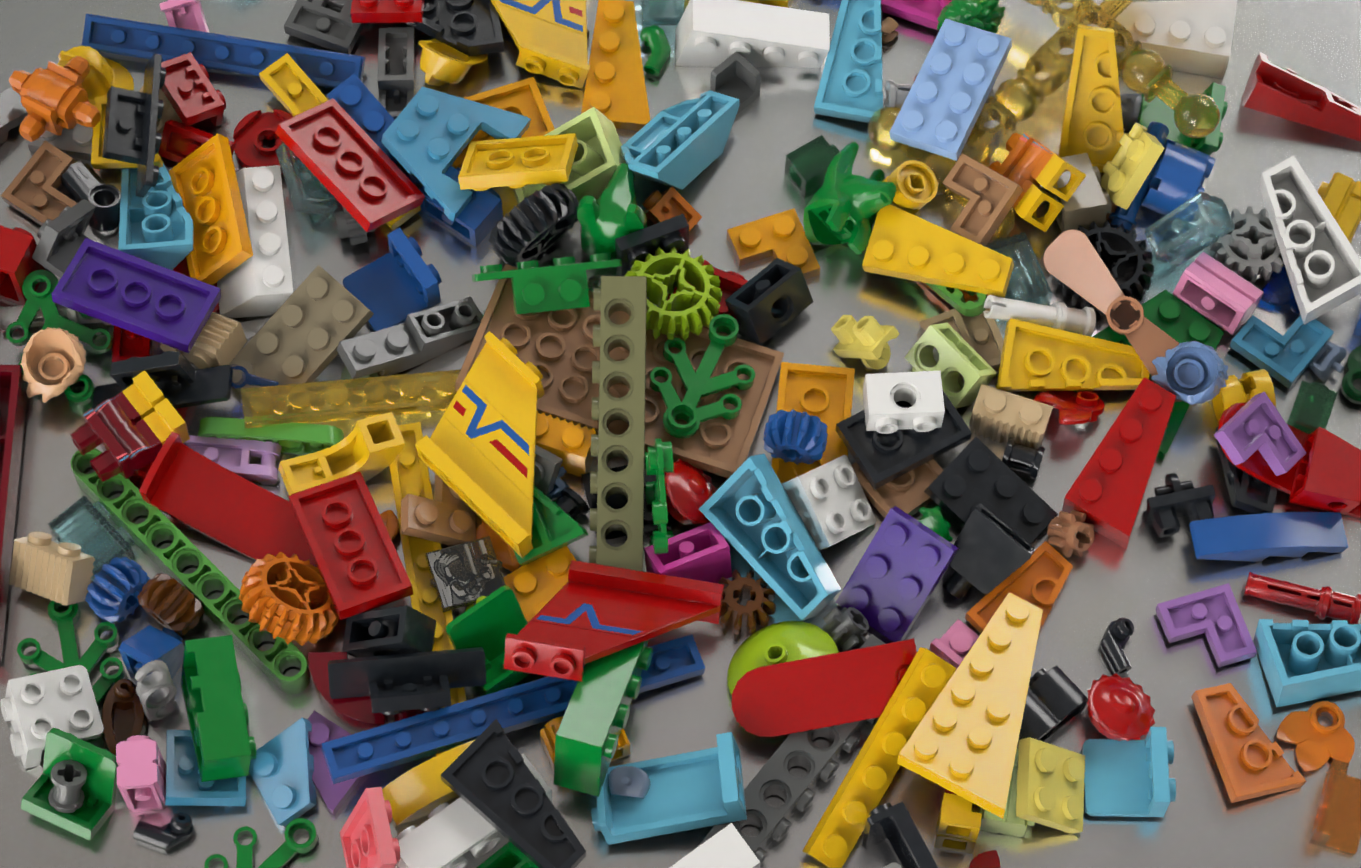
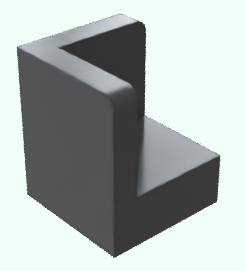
[710,51,761,115]

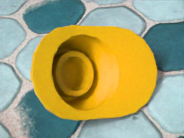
[418,39,488,86]
[58,45,134,105]

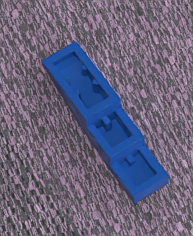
[1189,512,1349,562]

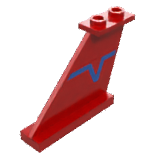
[504,560,724,682]

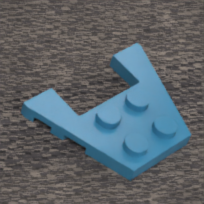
[381,86,531,222]

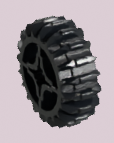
[489,183,579,266]
[1056,220,1154,316]

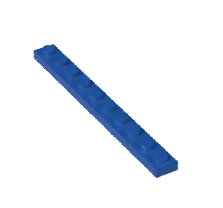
[322,634,705,785]

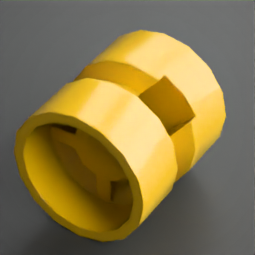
[882,160,938,215]
[1211,369,1276,423]

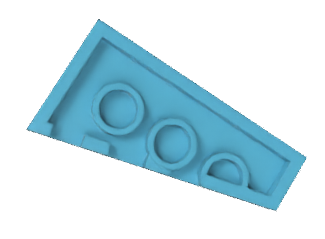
[814,0,884,126]

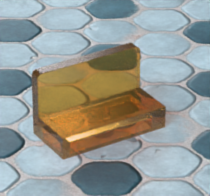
[1309,759,1361,856]

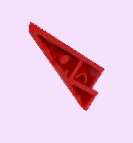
[1242,52,1361,142]

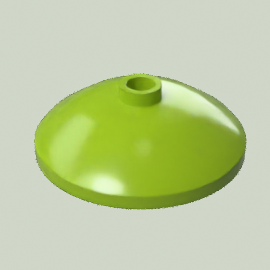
[727,621,839,696]

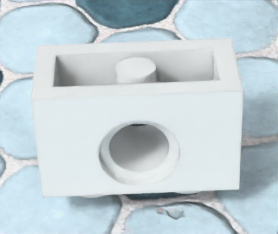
[863,371,945,434]

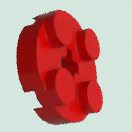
[233,109,300,175]

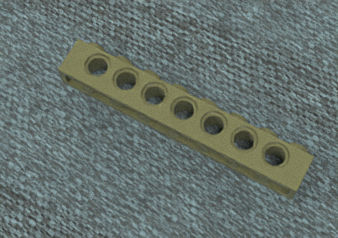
[589,276,647,571]

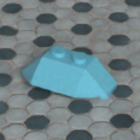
[621,90,740,190]

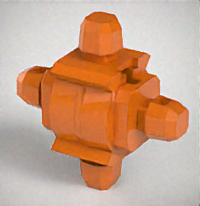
[9,56,101,142]

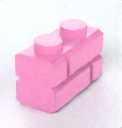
[1172,252,1264,335]
[116,735,168,812]

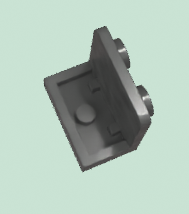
[32,199,96,278]

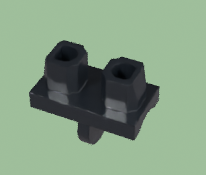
[1142,473,1216,538]

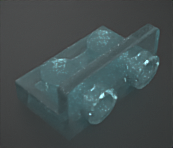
[276,143,338,226]

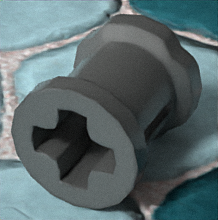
[48,760,87,813]

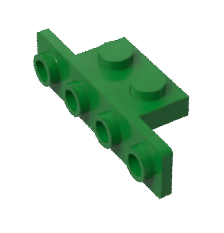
[472,253,622,315]

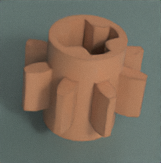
[1047,510,1094,558]

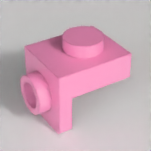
[159,0,210,33]

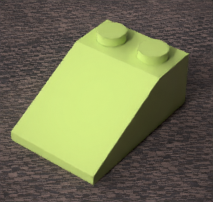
[515,107,635,202]

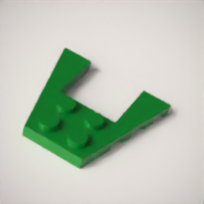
[1074,289,1224,460]

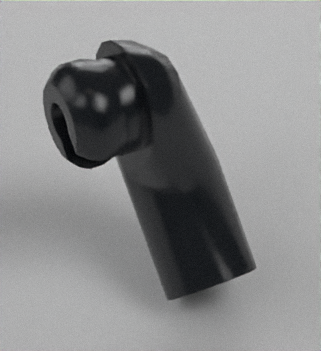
[1100,617,1134,676]

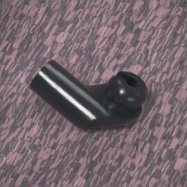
[133,812,193,850]

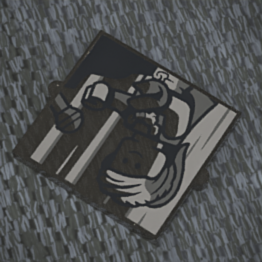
[425,536,505,612]

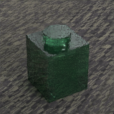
[785,135,840,199]
[1286,380,1338,434]

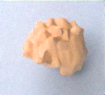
[20,327,86,403]

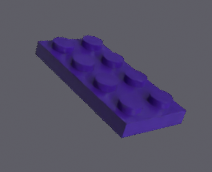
[52,238,221,354]

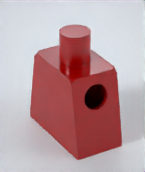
[1289,427,1361,514]

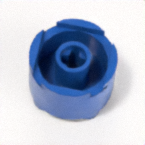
[1140,139,1216,223]

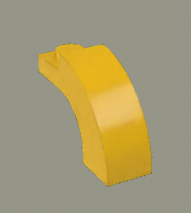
[278,412,405,495]
[382,739,476,826]

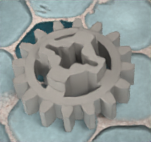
[1210,206,1284,283]

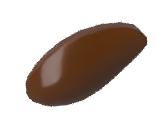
[101,679,147,755]

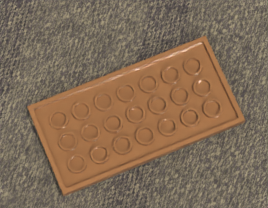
[455,264,784,478]

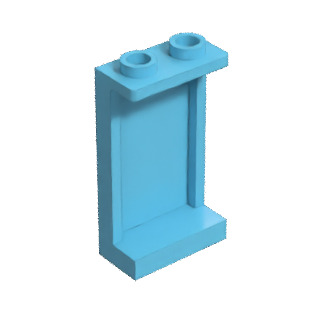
[591,732,747,845]

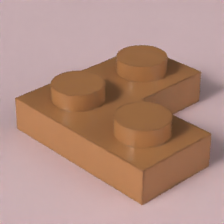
[1,141,77,226]
[942,153,1023,247]
[401,475,476,549]

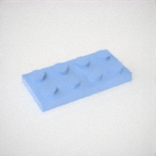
[889,18,1012,161]

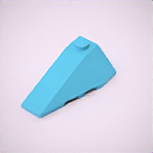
[118,163,194,270]

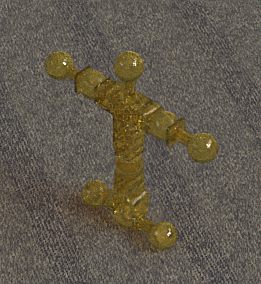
[867,0,1220,241]

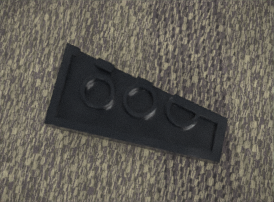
[440,719,586,868]

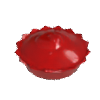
[664,459,717,525]
[1087,673,1156,741]

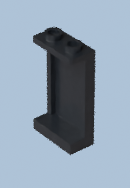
[862,801,938,868]

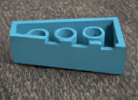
[699,453,841,621]
[1253,619,1361,707]

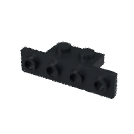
[102,53,166,197]
[92,351,233,410]
[328,647,486,715]

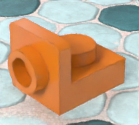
[642,186,702,232]

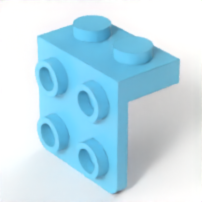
[1082,727,1176,817]

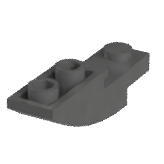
[337,297,483,379]

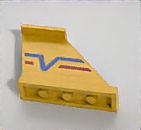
[491,0,591,89]
[415,331,545,558]

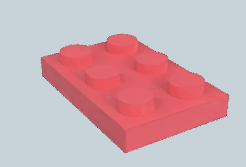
[339,787,400,868]

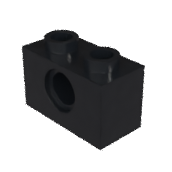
[725,258,814,345]
[342,605,436,658]

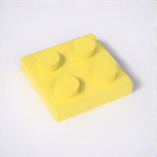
[1016,737,1085,834]

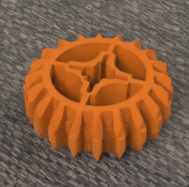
[238,552,340,646]

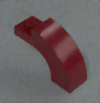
[308,652,427,732]

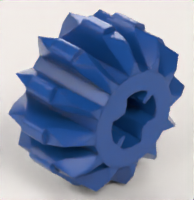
[763,409,828,465]
[85,557,151,623]

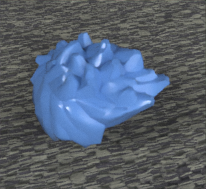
[1152,341,1228,405]

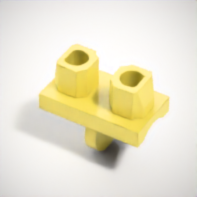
[831,315,900,370]

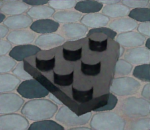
[406,0,504,56]

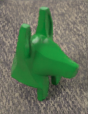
[803,141,896,255]
[577,163,647,268]

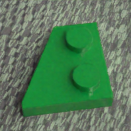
[514,485,588,566]

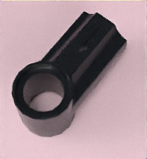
[61,161,121,232]

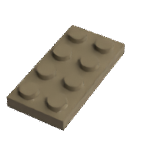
[229,265,374,421]

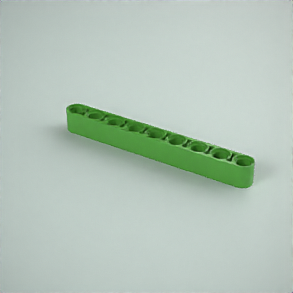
[71,448,311,695]

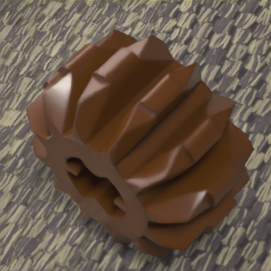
[719,569,776,635]
[137,573,205,636]

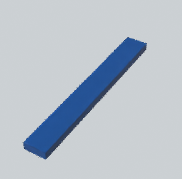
[82,14,366,88]

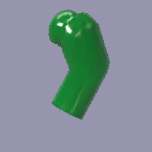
[640,25,671,77]

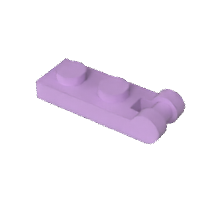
[183,435,282,485]

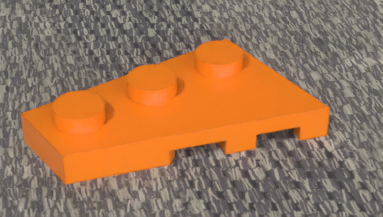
[965,541,1073,635]
[1191,683,1307,803]

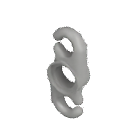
[134,660,178,721]

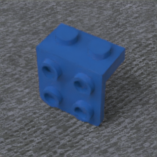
[343,227,442,332]

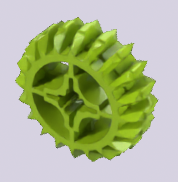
[625,247,722,341]

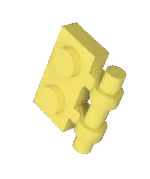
[1101,122,1165,210]

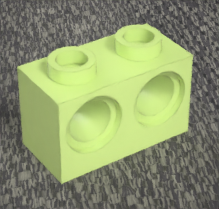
[904,322,997,408]

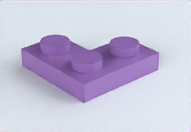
[1214,392,1306,476]
[1155,583,1257,667]

